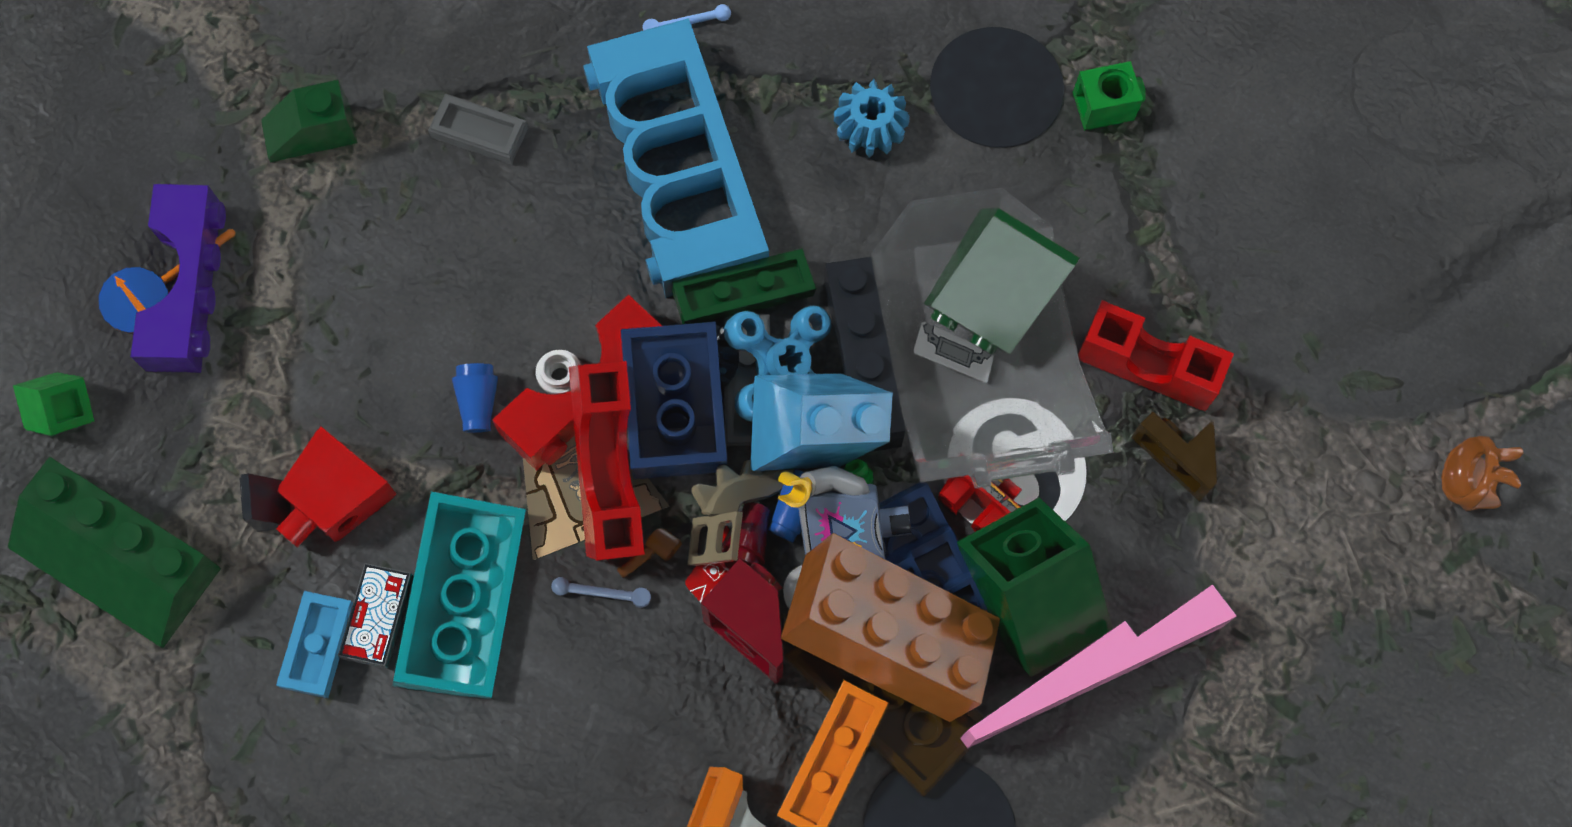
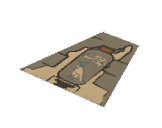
[523,436,669,560]

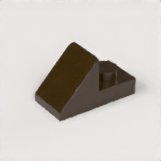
[1131,412,1217,502]

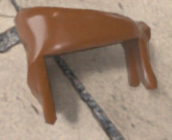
[1441,436,1523,512]

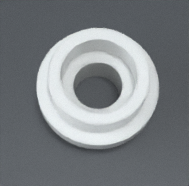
[536,350,581,394]

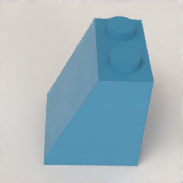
[750,373,893,471]

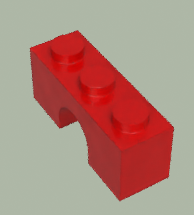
[1076,300,1234,411]

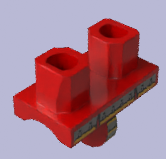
[938,456,1022,532]

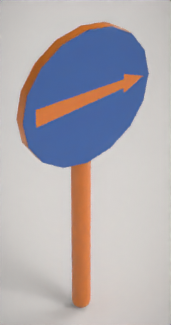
[99,229,236,334]

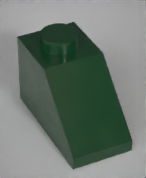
[261,80,358,163]

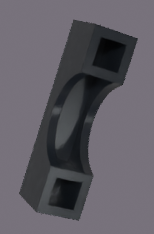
[824,257,906,452]

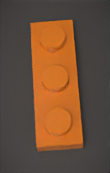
[777,680,889,827]

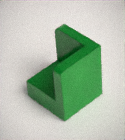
[13,373,95,436]

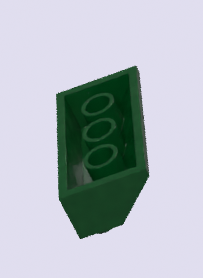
[7,456,221,648]

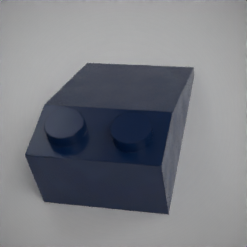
[621,322,727,479]

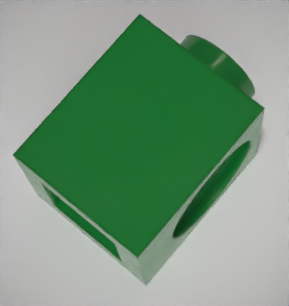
[1072,61,1146,131]

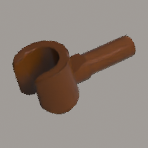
[617,529,682,579]

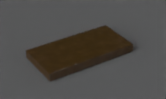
[785,646,984,797]

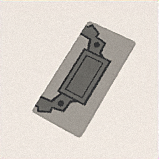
[914,322,995,383]

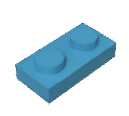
[276,591,353,698]

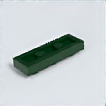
[671,248,816,324]

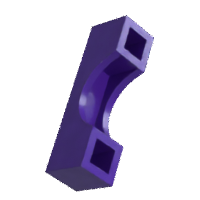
[130,184,226,373]

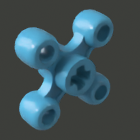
[724,306,831,422]

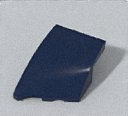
[879,480,989,613]

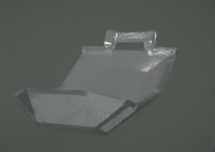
[871,188,1113,488]

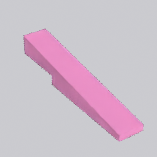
[960,585,1237,749]

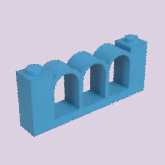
[583,18,769,298]

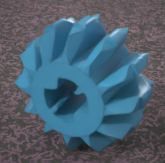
[834,79,910,158]

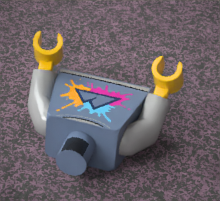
[778,466,912,559]

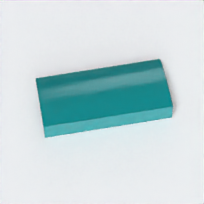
[392,492,526,699]

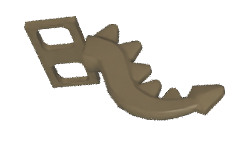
[687,460,795,566]

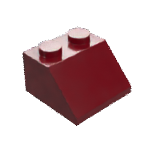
[700,558,783,684]

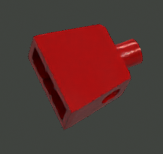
[276,426,396,548]

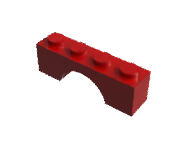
[492,294,662,471]
[569,361,645,561]

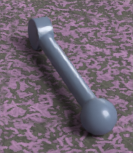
[551,577,651,608]

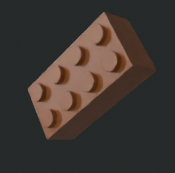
[781,533,1000,722]

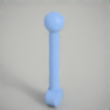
[643,4,731,31]

